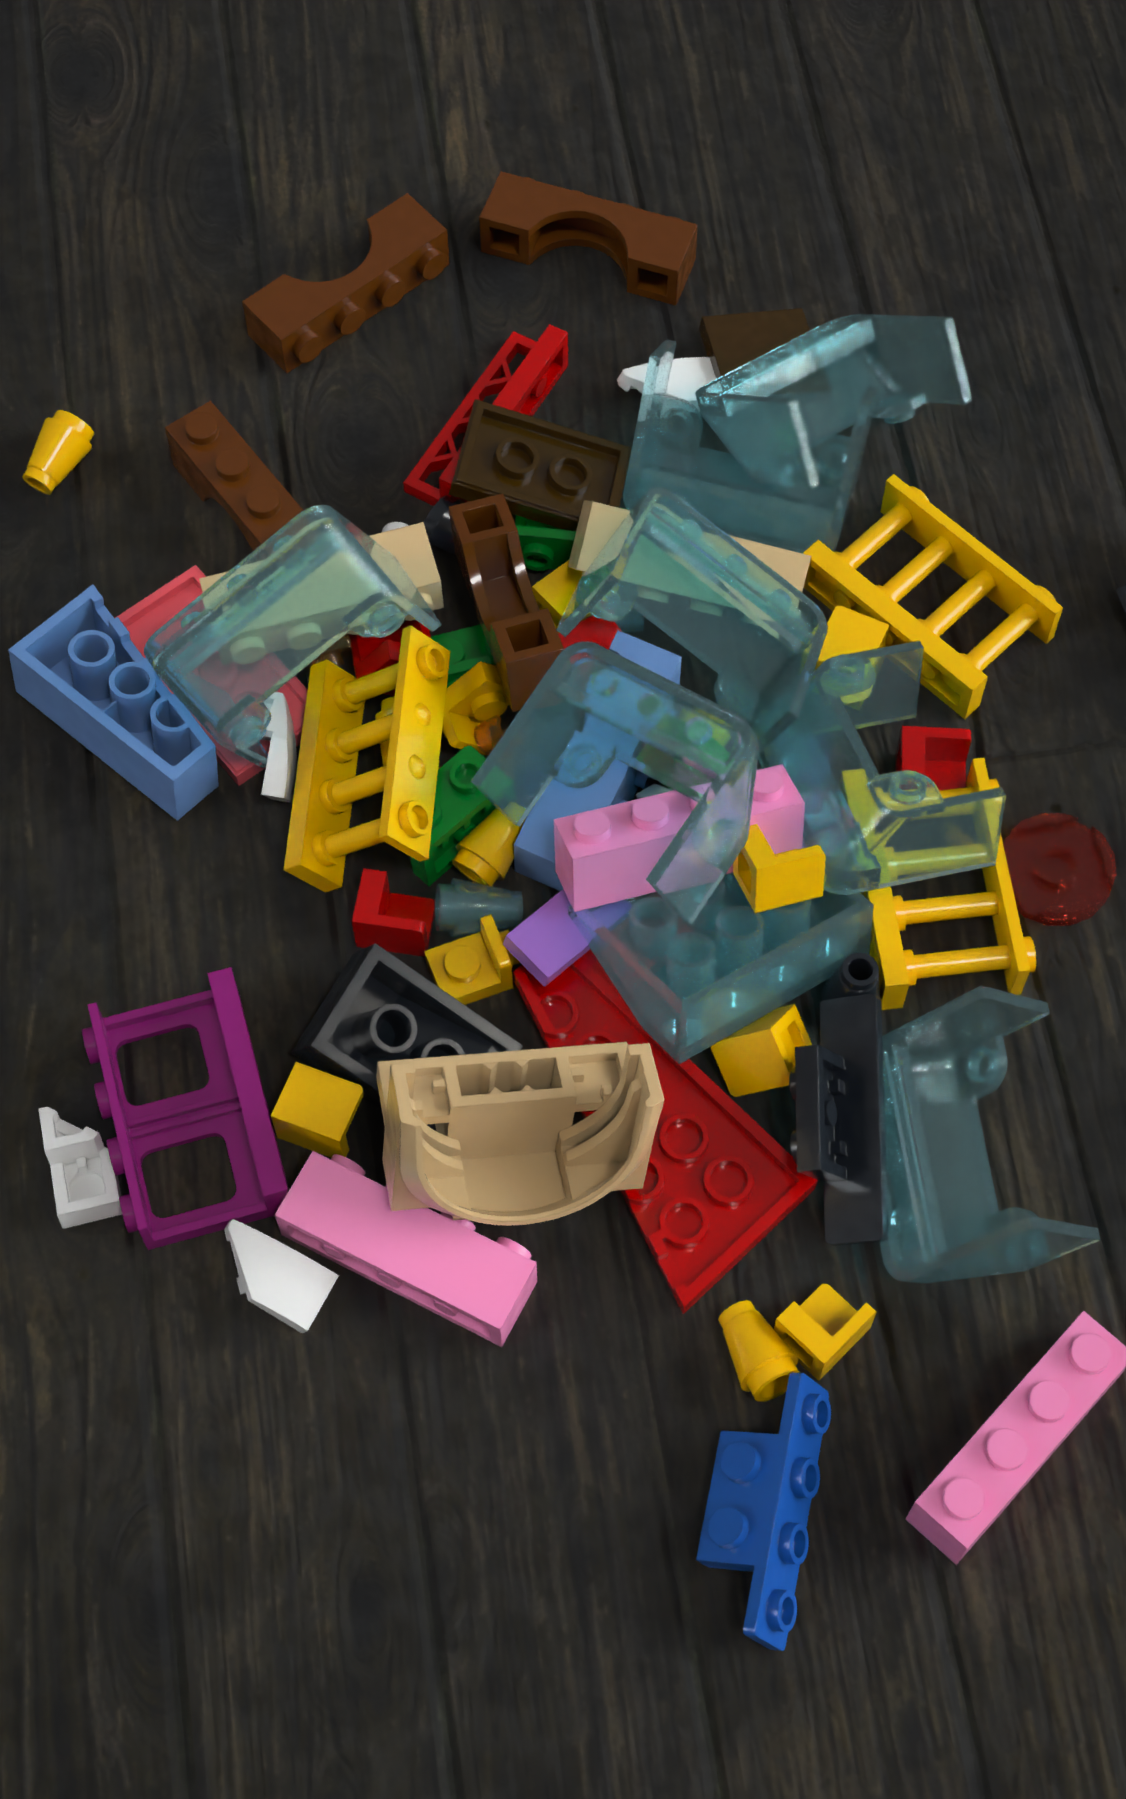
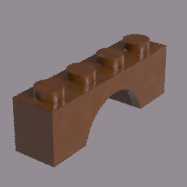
[479,171,698,306]
[242,193,450,373]
[165,400,332,563]
[448,493,569,712]

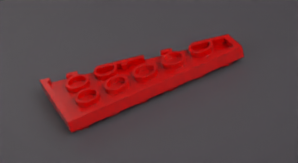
[513,957,818,1314]

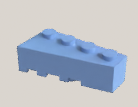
[8,584,219,821]
[513,630,684,891]

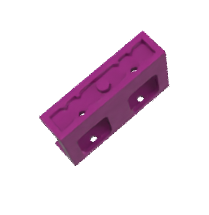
[82,967,289,1250]

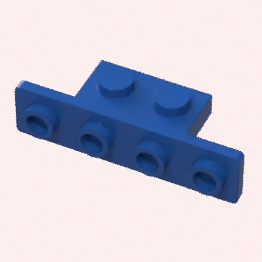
[696,1372,831,1651]

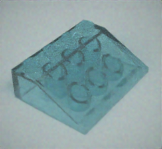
[568,844,874,1064]

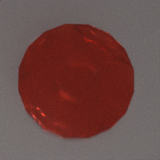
[1003,813,1117,926]

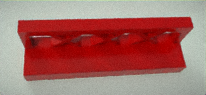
[403,324,568,506]

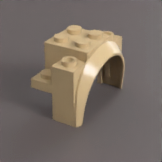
[376,1042,665,1226]

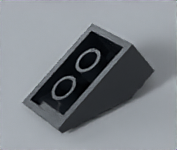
[291,943,523,1131]

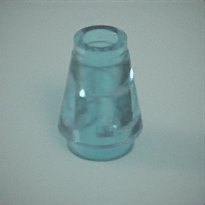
[435,878,523,937]

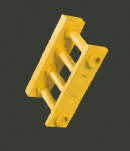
[803,474,1063,719]
[284,626,451,892]
[840,758,1036,1010]

